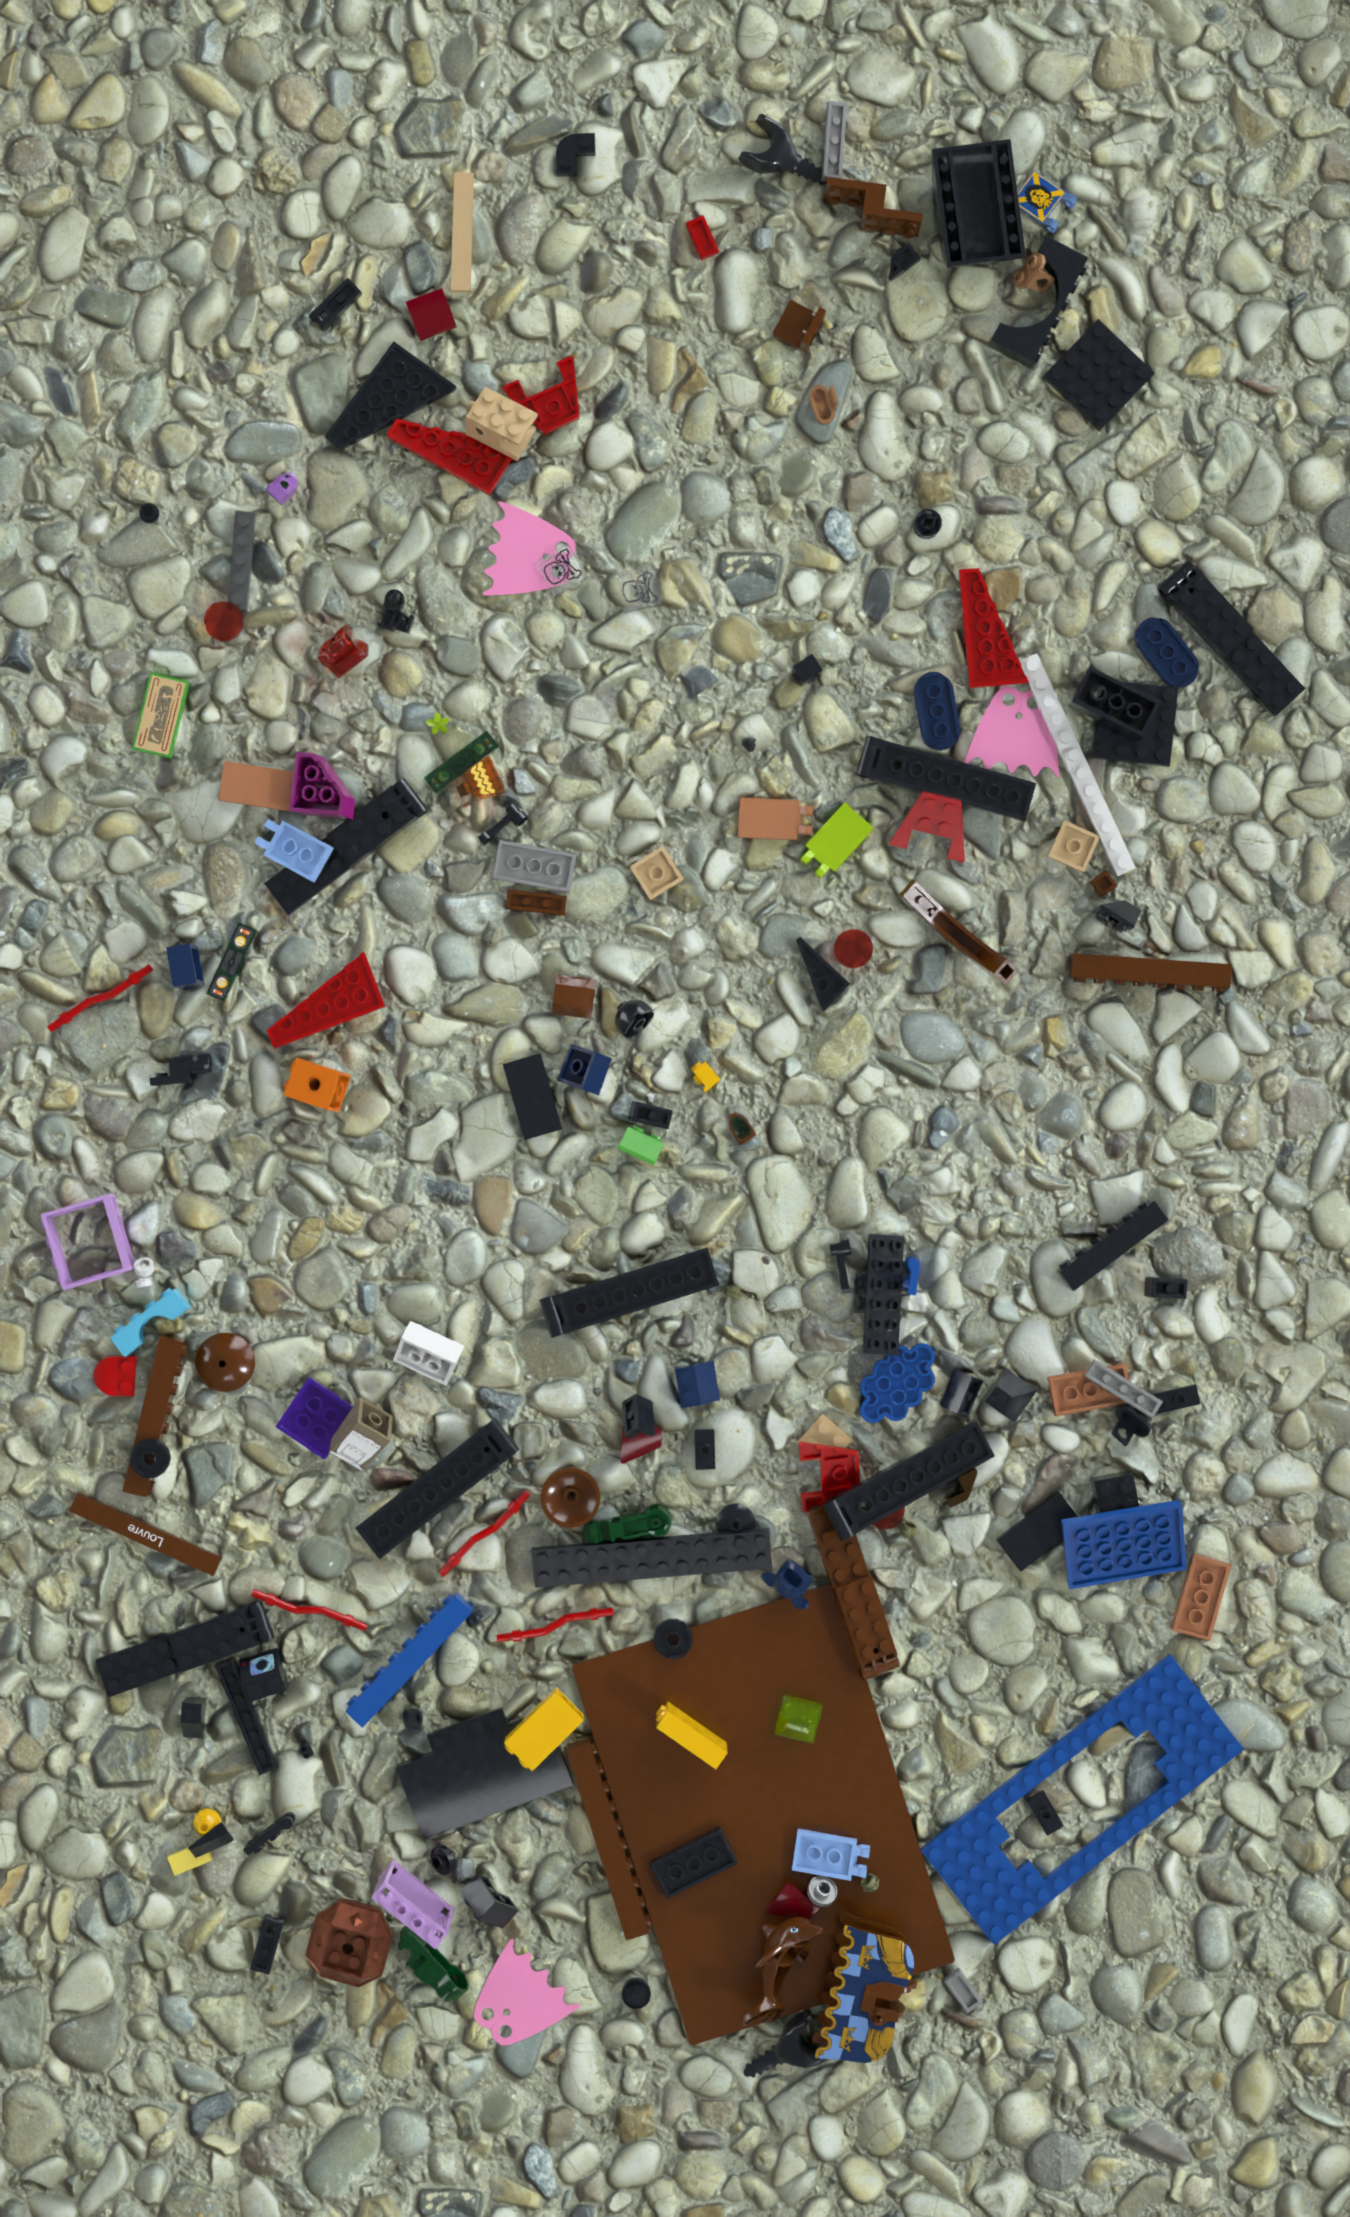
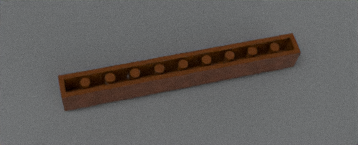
[566,1737,652,1941]

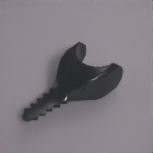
[738,114,827,186]
[743,2009,830,2078]

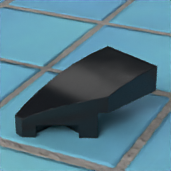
[888,243,921,282]

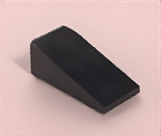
[628,1101,673,1129]
[1144,1277,1188,1299]
[188,1822,234,1858]

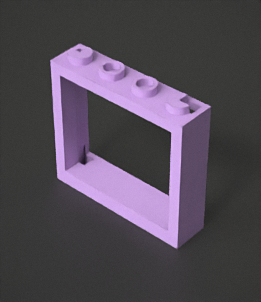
[41,1193,135,1290]
[372,1859,455,1949]

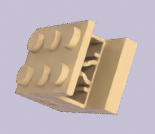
[466,387,538,461]

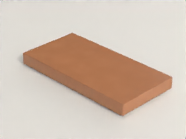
[218,761,293,812]
[1047,1363,1129,1416]
[1170,1553,1232,1641]

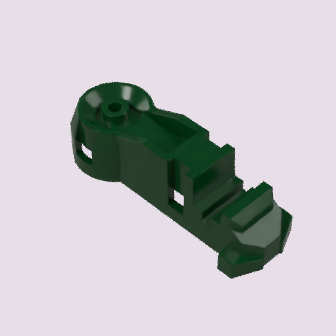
[583,1504,672,1544]
[398,1925,469,2002]

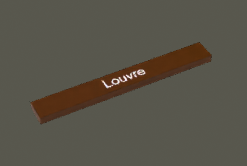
[69,1492,223,1576]

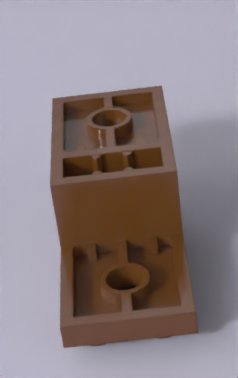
[824,177,923,238]

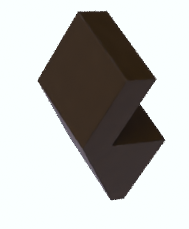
[945,1468,978,1508]

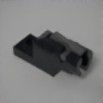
[150,1050,212,1086]

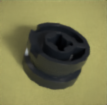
[913,509,942,539]

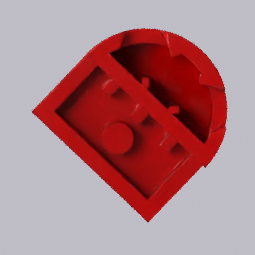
[93,1355,137,1396]

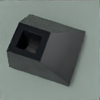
[1092,900,1142,933]

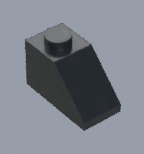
[180,1697,207,1739]

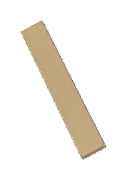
[451,172,474,293]

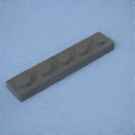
[227,511,256,612]

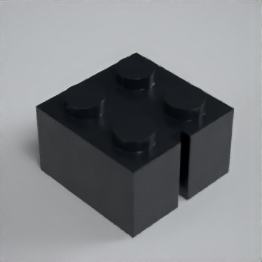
[1090,1471,1139,1514]

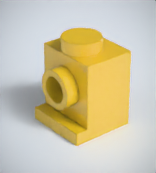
[691,1061,720,1092]

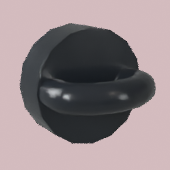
[403,1708,423,1729]

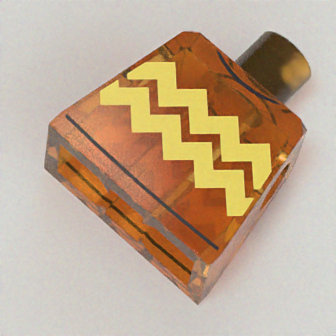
[456,756,506,801]

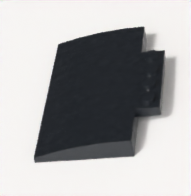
[396,1706,574,1840]

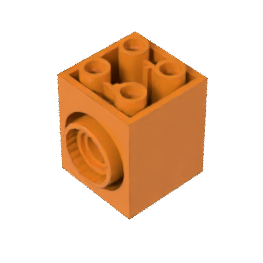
[283,1058,351,1112]

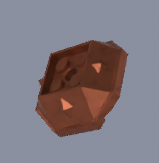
[305,1897,393,1987]

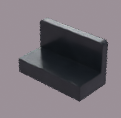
[940,1369,983,1417]
[622,1394,655,1439]

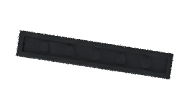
[215,1656,279,1776]

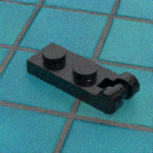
[309,278,363,332]
[243,1812,296,1856]
[250,1913,285,1975]

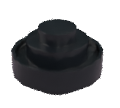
[430,1845,455,1875]
[622,1977,651,2009]

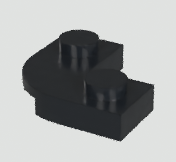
[556,133,596,177]

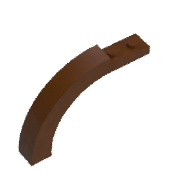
[899,879,1019,985]

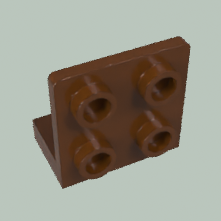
[772,300,826,354]

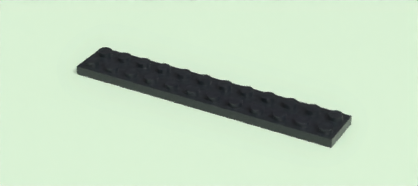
[532,1528,772,1588]

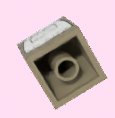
[330,1397,393,1471]

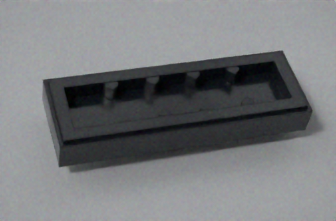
[1140,1384,1201,1417]

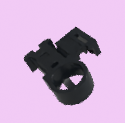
[377,589,415,634]

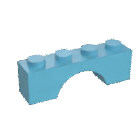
[110,1288,192,1357]

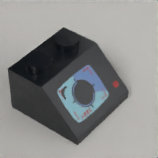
[239,1647,289,1703]

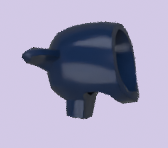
[760,1558,814,1609]

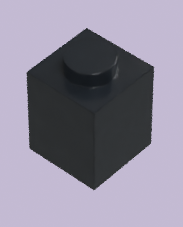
[791,654,823,687]

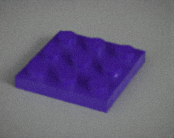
[275,1377,353,1460]

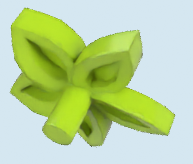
[426,712,449,734]

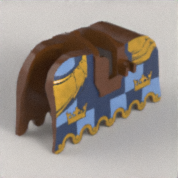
[812,1911,917,2063]

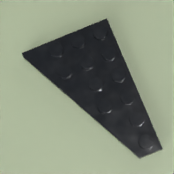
[325,341,457,451]

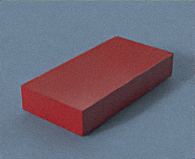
[685,215,719,261]

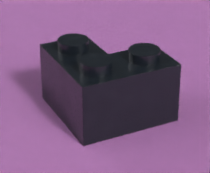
[461,1873,519,1929]

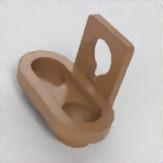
[1013,252,1055,294]
[809,385,839,425]

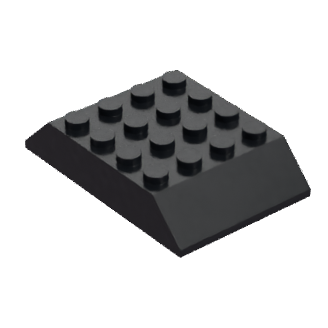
[931,139,1026,268]

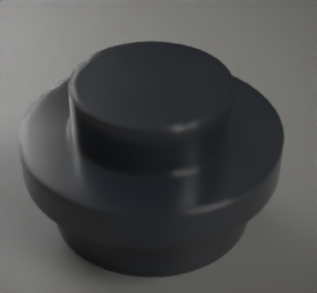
[139,503,159,523]

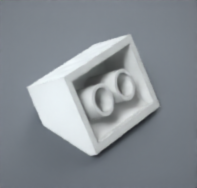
[393,1321,464,1386]

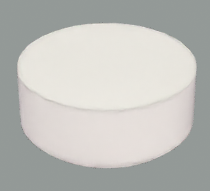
[133,1257,155,1277]

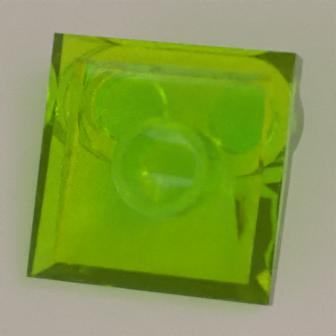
[774,1695,823,1743]

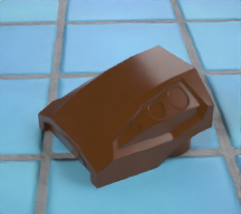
[552,974,597,1019]

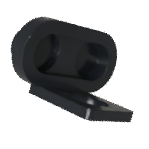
[1111,1404,1151,1446]

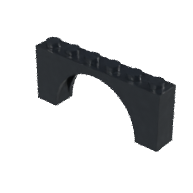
[988,235,1088,368]

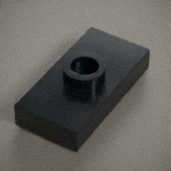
[694,1429,715,1470]
[1026,1790,1064,1836]

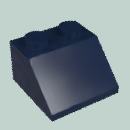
[557,1044,612,1096]
[675,1360,720,1408]

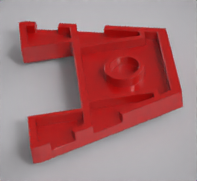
[502,355,580,435]
[889,791,965,863]
[798,1441,860,1513]

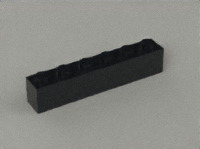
[1056,1200,1169,1291]

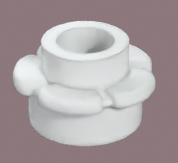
[133,1276,153,1289]

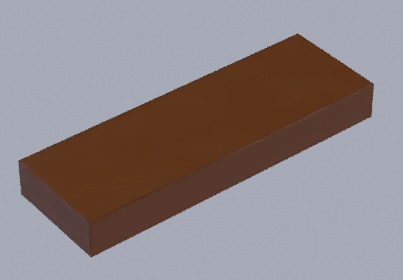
[506,889,567,916]

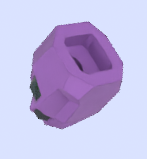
[266,472,298,506]

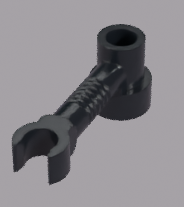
[478,803,528,845]
[830,1239,852,1293]

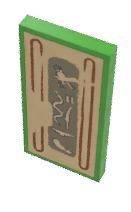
[132,672,190,759]

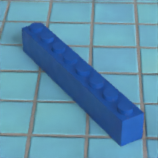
[345,1592,474,1728]

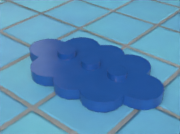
[860,1343,935,1423]

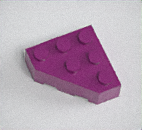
[289,752,355,819]

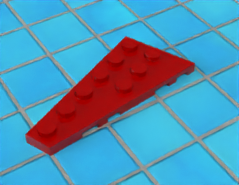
[386,419,512,496]
[958,568,1029,689]
[267,951,386,1049]

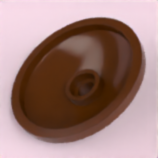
[195,1332,255,1392]
[541,1467,600,1528]

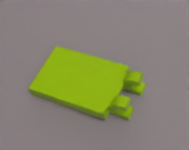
[800,802,874,879]

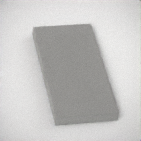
[492,840,577,893]

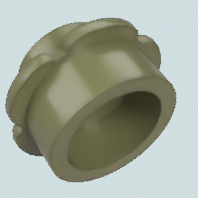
[724,1284,743,1300]
[898,1520,917,1538]
[861,1873,879,1893]

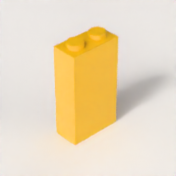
[504,1687,584,1771]
[656,1702,728,1769]

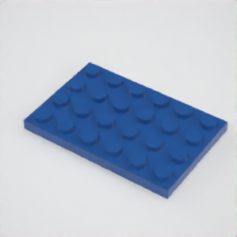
[1061,1500,1186,1589]

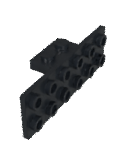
[853,1234,904,1355]

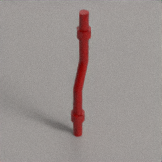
[47,964,153,1032]
[438,1490,531,1577]
[251,1589,368,1632]
[497,1607,614,1643]

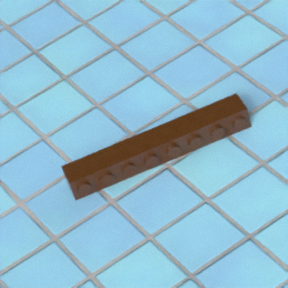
[1068,953,1232,992]
[122,1335,188,1497]

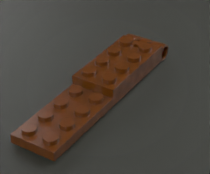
[806,1506,900,1681]

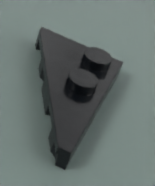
[796,937,850,1012]

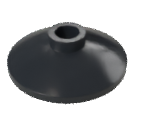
[716,1503,755,1532]

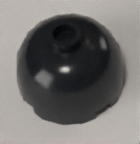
[615,999,654,1039]

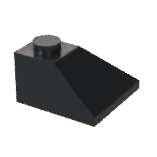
[982,1367,1037,1422]

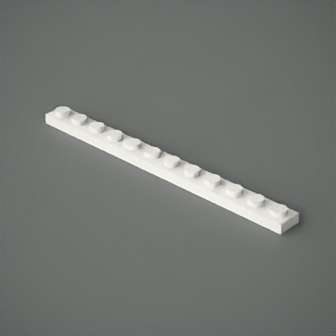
[1020,653,1136,877]

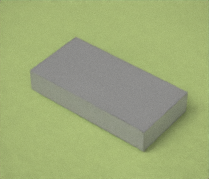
[943,1968,983,2014]

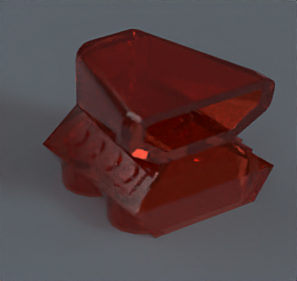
[317,624,369,679]

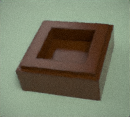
[1089,870,1117,898]

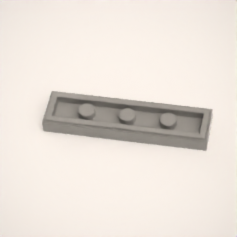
[821,101,847,181]
[1083,1359,1163,1418]

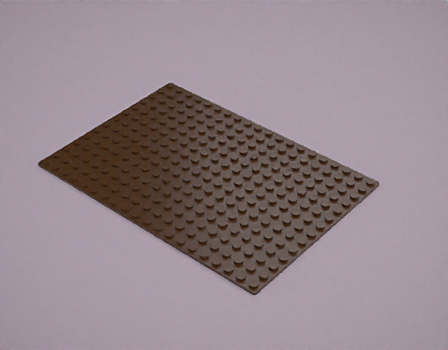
[572,1583,955,2045]

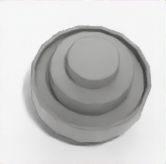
[807,1876,837,1907]

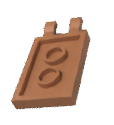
[738,798,813,841]

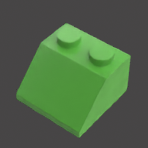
[618,1125,664,1165]

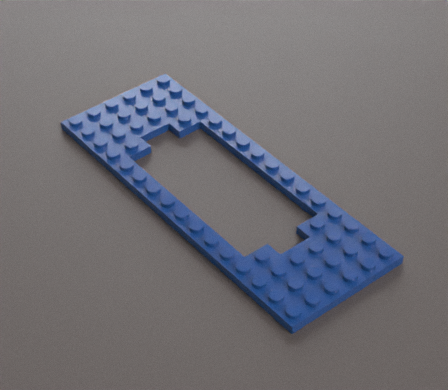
[920,1654,1244,1945]

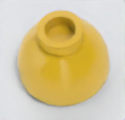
[193,1808,221,1836]

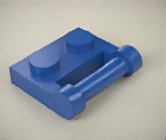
[901,1257,920,1295]

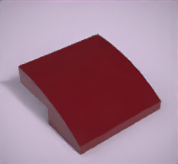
[406,288,457,341]

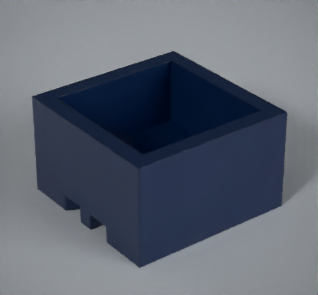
[166,943,205,989]

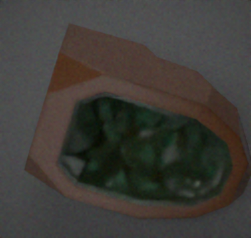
[728,1112,756,1146]

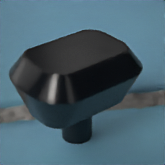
[742,737,756,752]
[299,1743,314,1759]

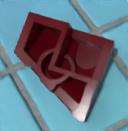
[621,1426,662,1464]
[765,1882,820,1920]

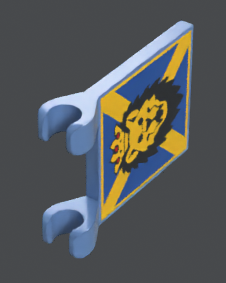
[1018,170,1077,234]

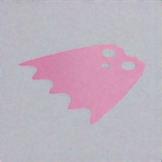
[483,501,575,595]
[964,687,1059,778]
[474,1939,580,2045]

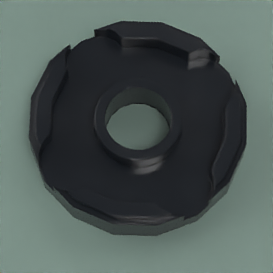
[130,1438,171,1478]
[654,1618,693,1659]

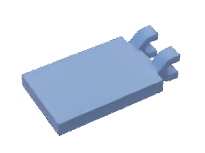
[255,819,334,883]
[792,1828,870,1881]

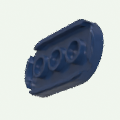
[1134,617,1199,689]
[913,672,961,751]

